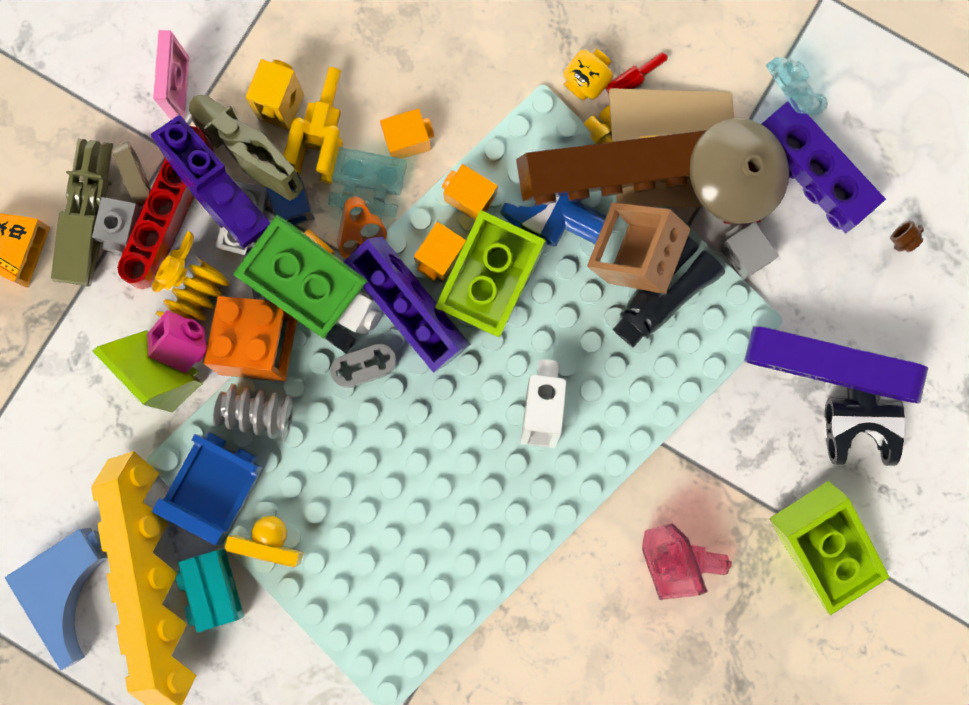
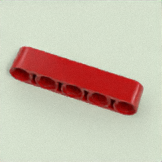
[117,126,213,289]

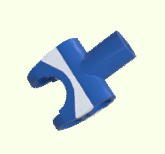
[500,195,607,247]

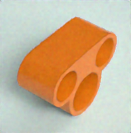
[337,197,387,259]

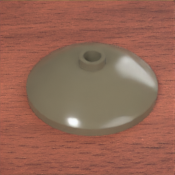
[690,118,789,224]

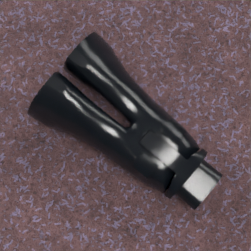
[612,236,725,348]

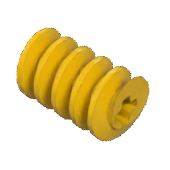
[155,256,230,321]

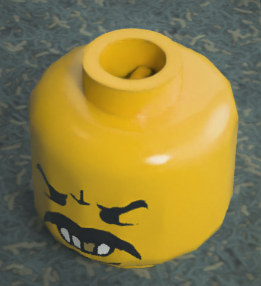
[563,48,613,101]

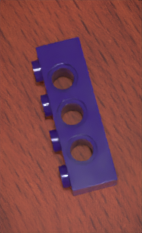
[761,98,886,234]
[343,237,471,373]

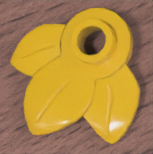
[152,231,194,293]

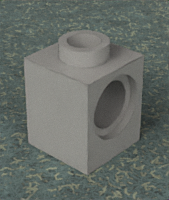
[719,222,779,280]

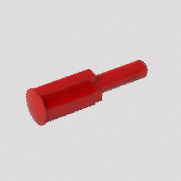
[605,52,668,95]

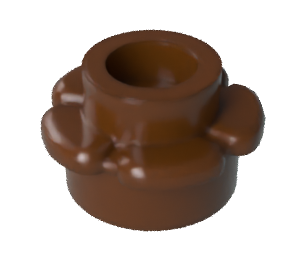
[890,221,924,252]

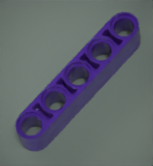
[744,326,929,404]

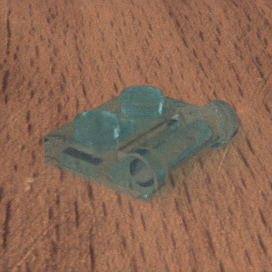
[766,57,828,114]

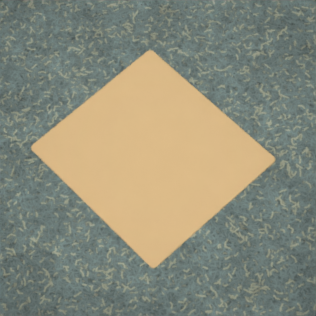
[609,89,734,207]

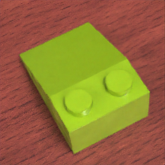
[435,210,547,338]
[92,330,203,413]
[769,481,890,616]

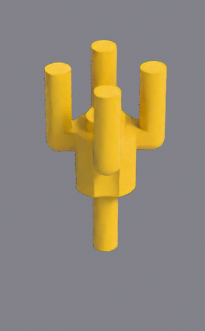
[283,67,343,184]

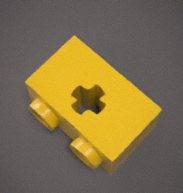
[245,59,304,131]

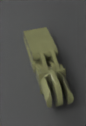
[189,95,303,201]
[51,138,113,287]

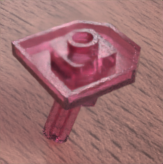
[642,523,732,600]

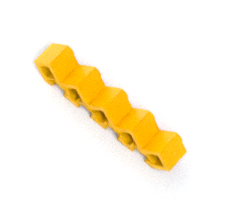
[91,451,197,705]

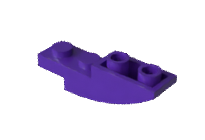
[151,114,270,249]

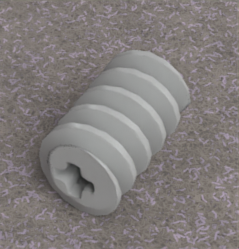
[213,384,293,441]

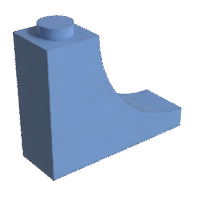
[4,528,108,671]

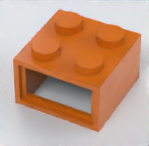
[204,296,297,382]

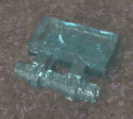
[328,147,407,219]

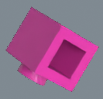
[147,310,207,373]

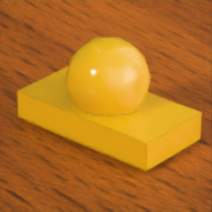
[225,516,304,568]

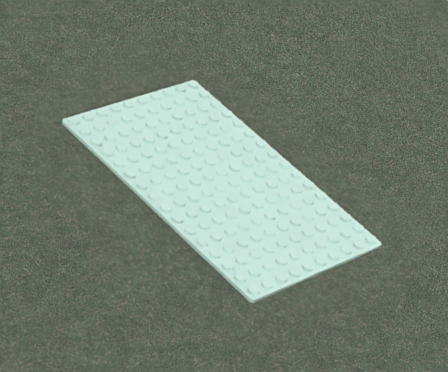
[147,85,782,705]

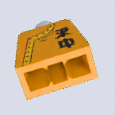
[0,213,50,288]

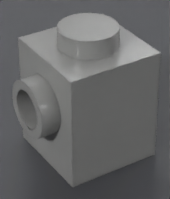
[92,197,142,254]

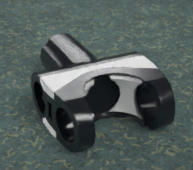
[824,388,905,466]

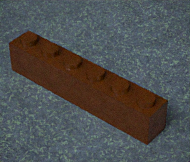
[516,130,706,206]

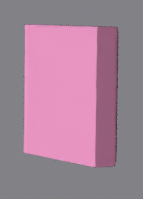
[153,30,189,120]

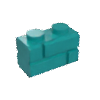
[175,548,245,633]

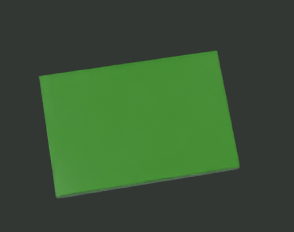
[233,214,367,339]

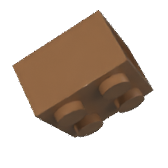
[587,203,691,294]

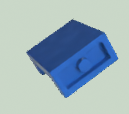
[151,431,264,546]

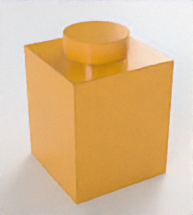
[379,108,435,162]
[442,164,498,220]
[414,222,466,282]

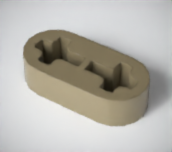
[112,141,151,207]

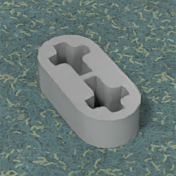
[330,344,397,388]

